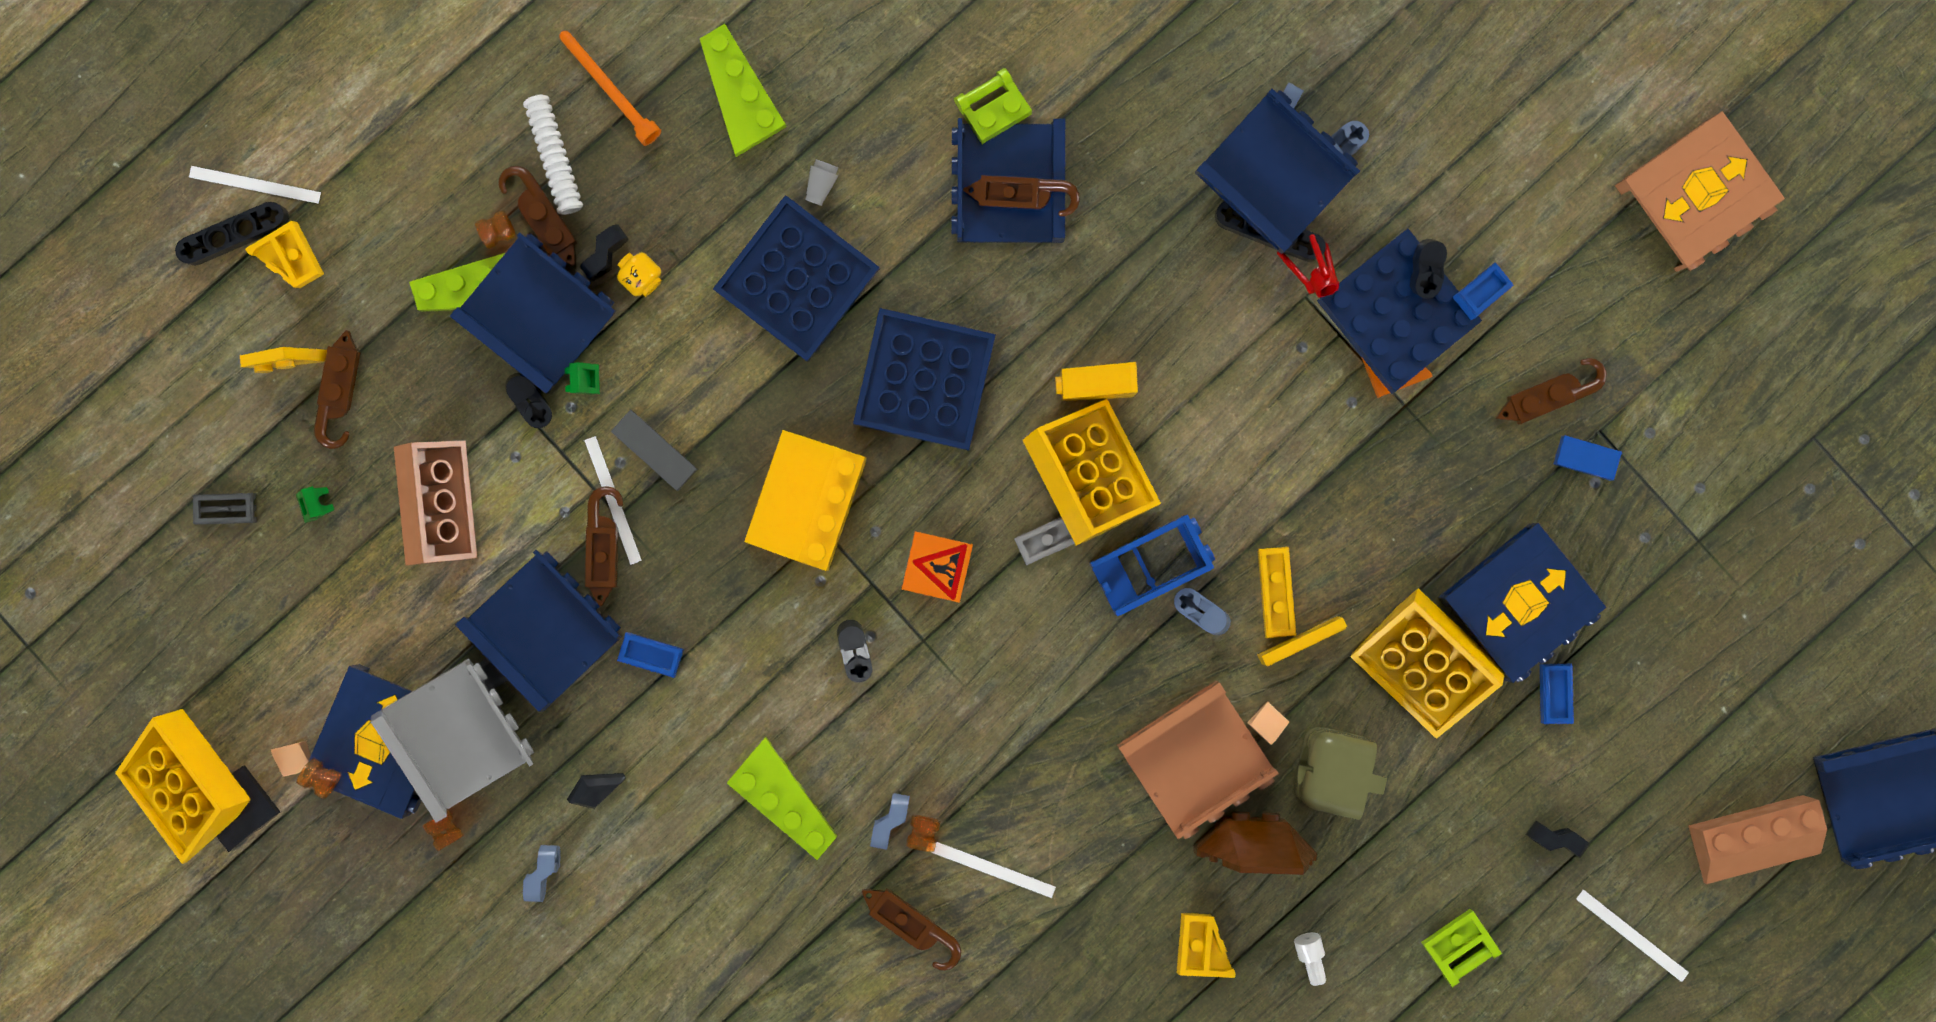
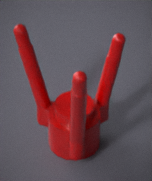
[1277,234,1340,298]

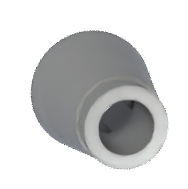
[805,159,839,206]

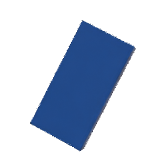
[1453,262,1514,320]
[1554,435,1622,481]
[617,632,684,678]
[1539,663,1574,724]

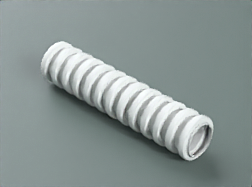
[523,95,583,215]

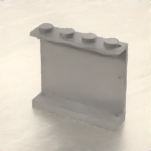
[371,659,534,823]

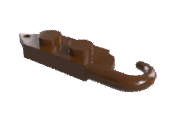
[499,166,578,266]
[963,175,1080,216]
[314,330,361,449]
[1496,358,1607,425]
[585,486,623,606]
[862,888,961,971]

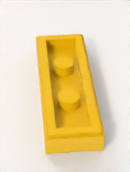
[1258,547,1296,638]
[1257,616,1347,666]

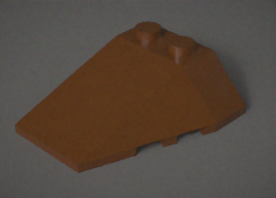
[1193,811,1317,875]

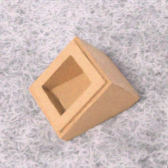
[1247,701,1289,745]
[271,740,311,777]

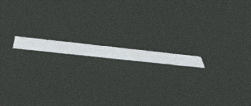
[189,166,321,204]
[585,436,642,565]
[927,840,1056,898]
[1576,890,1689,982]

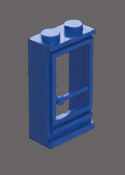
[1089,514,1215,616]

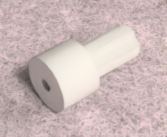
[1294,932,1326,986]

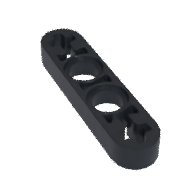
[1214,201,1326,262]
[175,202,289,266]

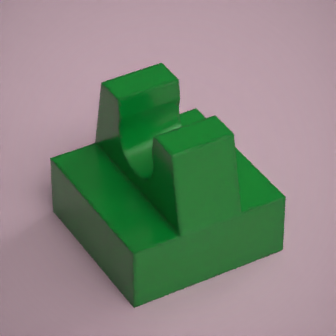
[565,362,600,395]
[296,486,334,523]

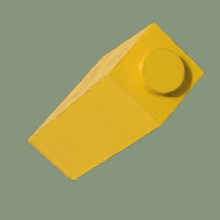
[1055,362,1138,401]

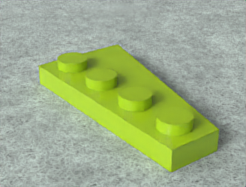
[700,24,787,157]
[409,253,505,312]
[727,737,837,860]

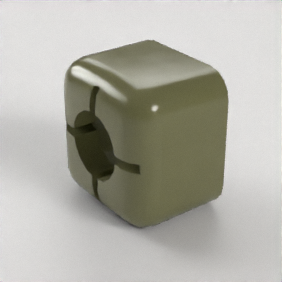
[1294,727,1387,820]

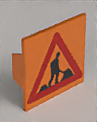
[902,531,973,603]

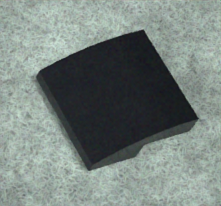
[216,765,281,852]

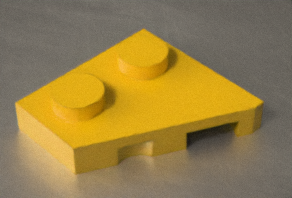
[245,221,324,288]
[240,347,327,373]
[1177,913,1236,978]

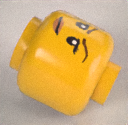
[617,252,662,297]

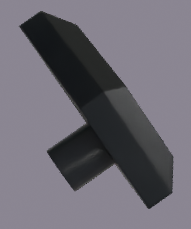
[567,773,626,809]

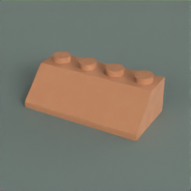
[394,441,477,566]
[1689,795,1827,884]

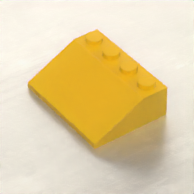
[1022,399,1161,546]
[744,430,867,571]
[1350,588,1505,739]
[115,709,251,864]

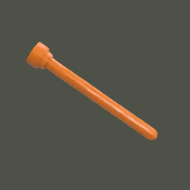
[559,31,661,146]

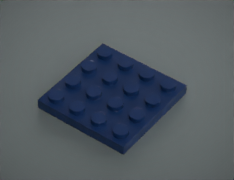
[713,195,880,362]
[1317,229,1482,394]
[853,308,996,451]

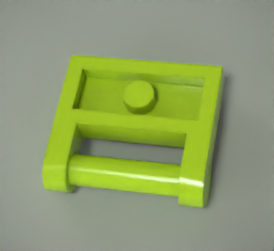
[954,68,1032,144]
[1421,909,1502,988]

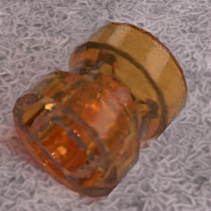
[475,210,516,249]
[296,758,341,799]
[422,810,464,852]
[906,815,941,852]

